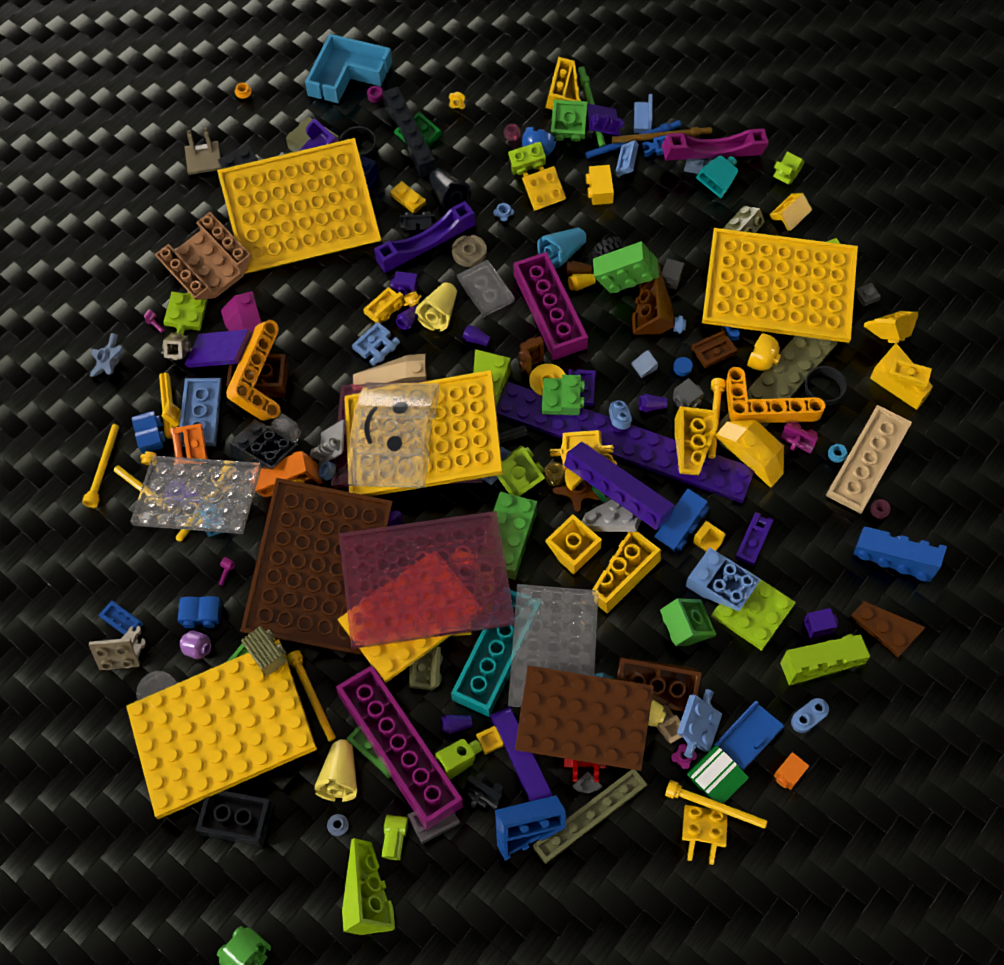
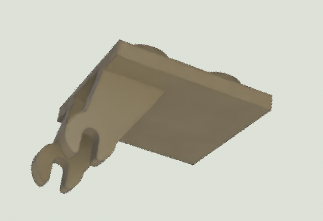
[185,127,221,175]
[89,626,146,670]

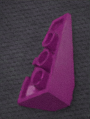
[221,291,270,354]

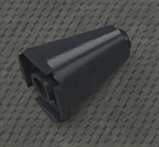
[429,168,472,211]

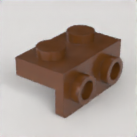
[519,336,544,377]

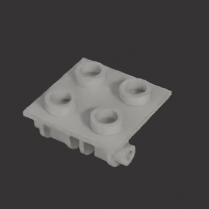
[310,419,345,466]

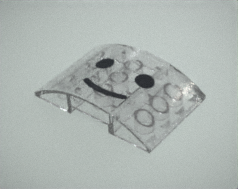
[348,382,440,488]

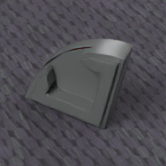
[573,771,603,794]

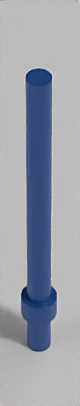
[586,120,681,159]

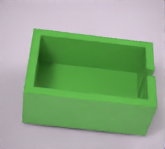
[593,241,659,294]

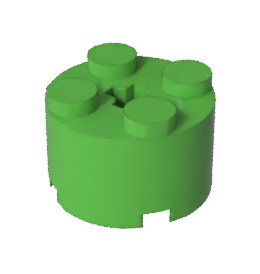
[217,926,271,965]

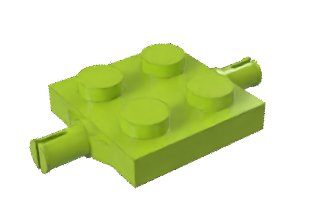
[164,292,208,335]

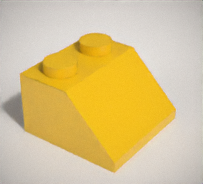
[546,514,602,574]

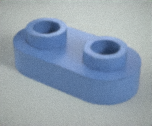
[609,400,632,429]
[791,698,829,733]

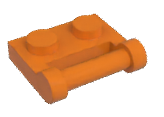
[169,423,208,466]

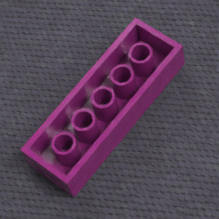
[513,252,588,360]

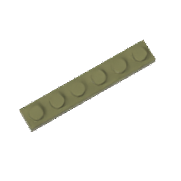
[533,769,647,864]

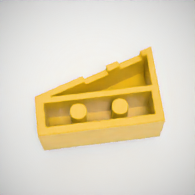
[545,57,581,110]
[870,343,933,410]

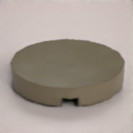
[452,235,487,267]

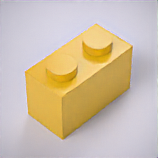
[586,165,614,205]

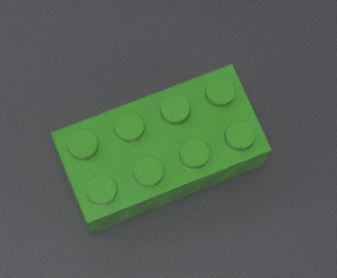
[477,492,537,580]

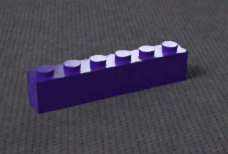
[564,441,675,530]

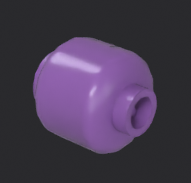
[180,630,211,659]

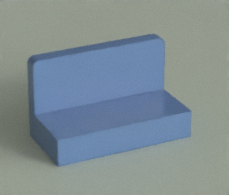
[634,94,652,133]

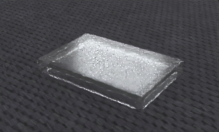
[457,260,514,317]

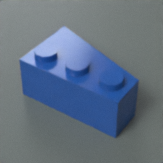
[655,489,710,553]
[495,796,566,861]

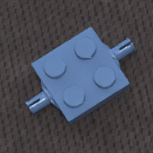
[677,689,722,758]

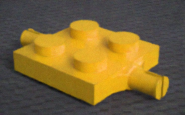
[550,430,614,471]

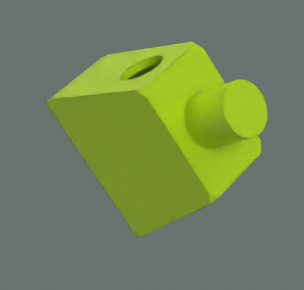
[435,739,482,780]

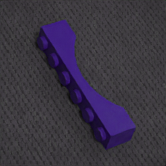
[374,201,475,273]

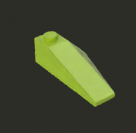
[342,838,395,935]

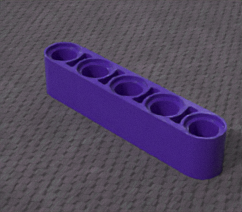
[490,707,552,802]

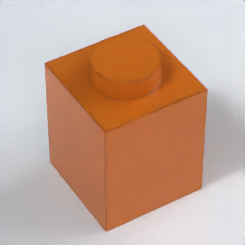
[774,752,809,790]

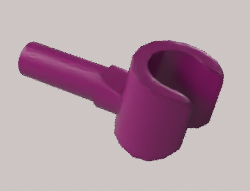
[144,310,164,333]
[219,557,235,586]

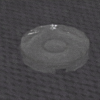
[136,671,177,700]

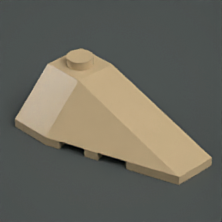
[353,354,427,392]

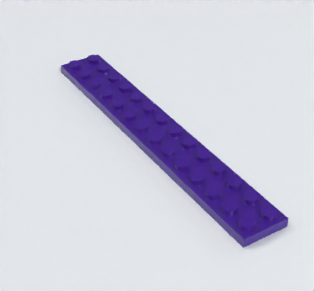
[496,382,754,503]

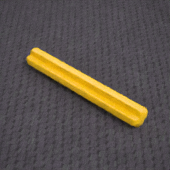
[159,373,175,439]

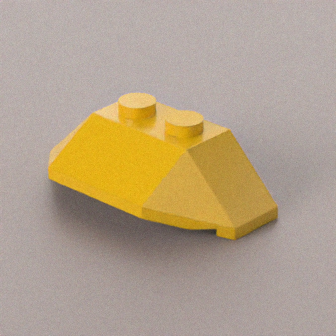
[864,311,918,343]
[714,420,784,488]

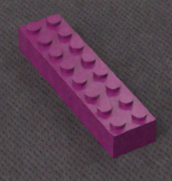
[336,665,463,831]

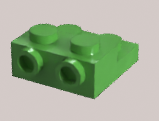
[551,100,587,142]
[542,375,584,415]

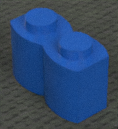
[132,411,166,454]
[178,596,223,628]

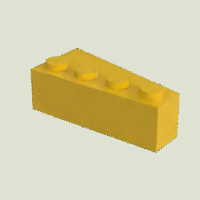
[591,532,661,614]

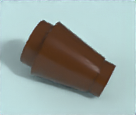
[565,260,592,276]

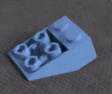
[686,547,761,611]

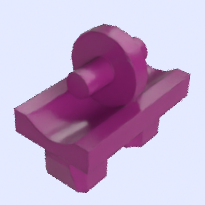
[780,422,819,454]

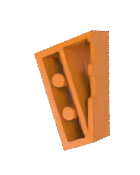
[251,451,323,497]

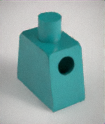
[696,156,738,198]

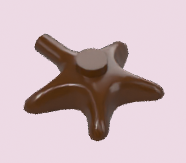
[553,467,601,512]

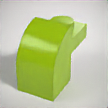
[773,152,805,184]

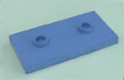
[179,378,223,447]

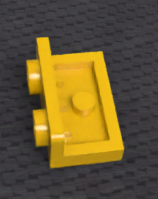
[363,287,404,324]

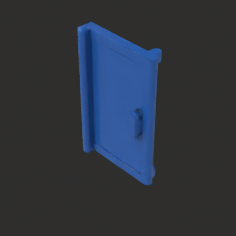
[714,701,784,771]

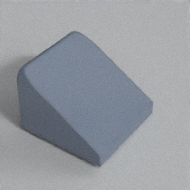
[632,350,658,378]

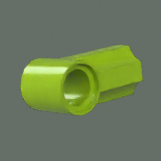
[382,815,408,860]

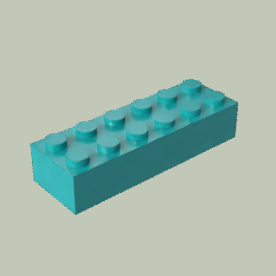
[451,587,541,717]

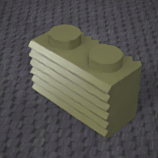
[241,626,287,676]

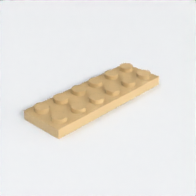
[826,405,912,514]

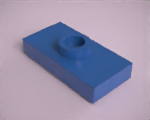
[98,601,143,635]

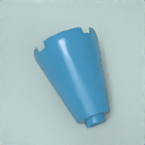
[537,228,586,269]

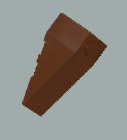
[632,262,675,335]
[617,658,702,712]

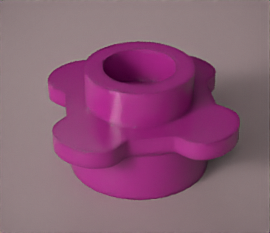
[671,744,697,769]

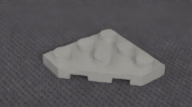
[581,499,641,532]

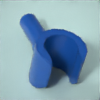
[724,326,740,341]

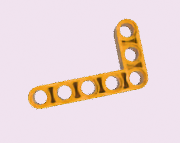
[226,320,281,421]
[726,367,825,423]

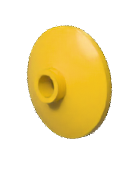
[529,364,565,396]

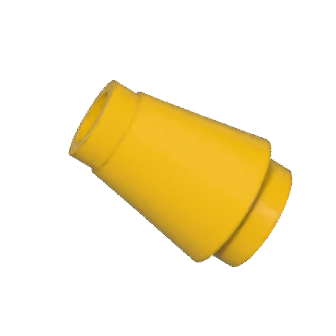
[568,274,596,292]

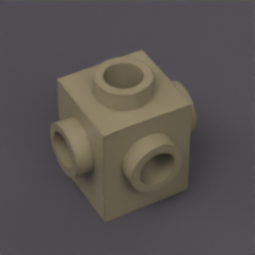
[162,333,191,360]

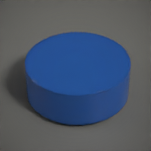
[674,357,693,376]

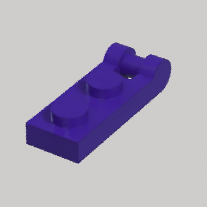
[735,512,774,566]

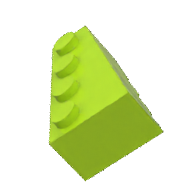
[473,349,511,406]
[780,634,870,686]

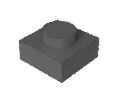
[854,283,881,306]

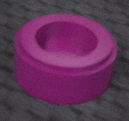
[367,86,383,103]

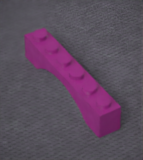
[662,129,768,161]

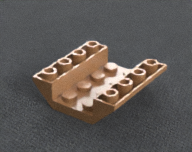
[155,212,252,300]

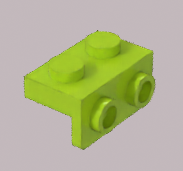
[508,142,546,175]

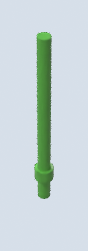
[578,67,606,147]

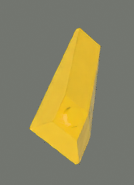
[675,406,718,476]

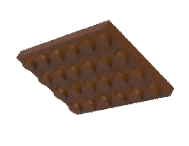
[515,665,654,771]

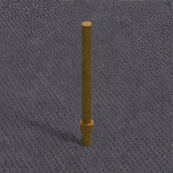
[612,127,712,144]

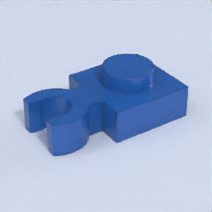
[642,135,667,157]

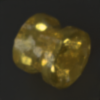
[545,462,564,486]

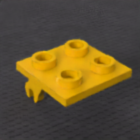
[522,166,566,211]
[682,805,727,865]

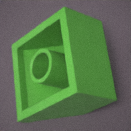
[660,598,716,646]

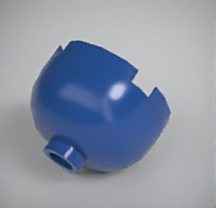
[522,127,557,157]

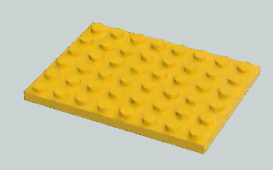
[217,138,381,274]
[702,228,858,343]
[345,370,503,496]
[126,639,317,819]

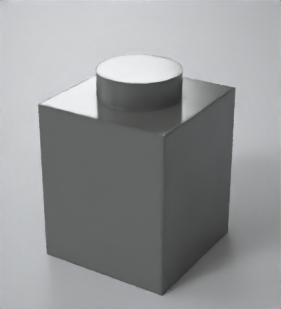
[662,258,684,290]

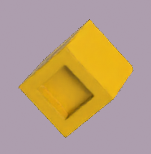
[693,521,726,552]

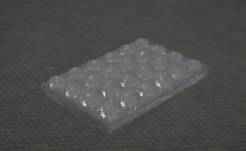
[130,456,261,534]
[508,584,598,707]

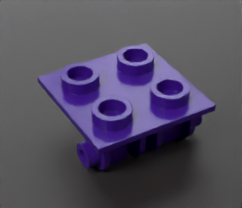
[587,103,624,136]

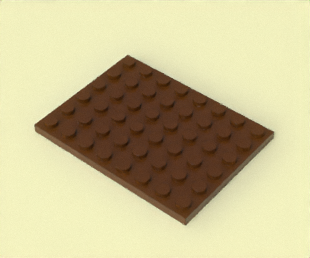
[240,478,392,656]

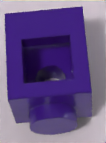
[391,271,418,295]

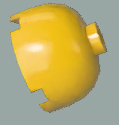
[747,333,781,371]

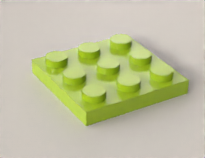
[711,569,796,651]

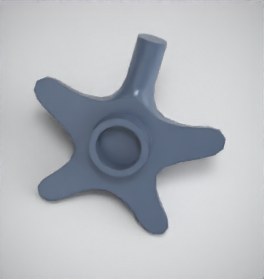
[90,333,123,377]

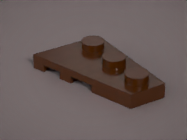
[850,601,925,657]

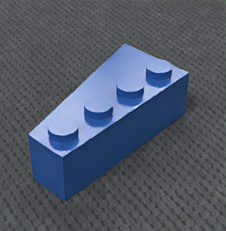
[853,526,947,582]

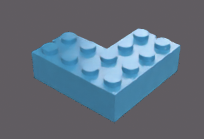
[305,34,392,103]

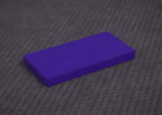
[185,329,252,368]

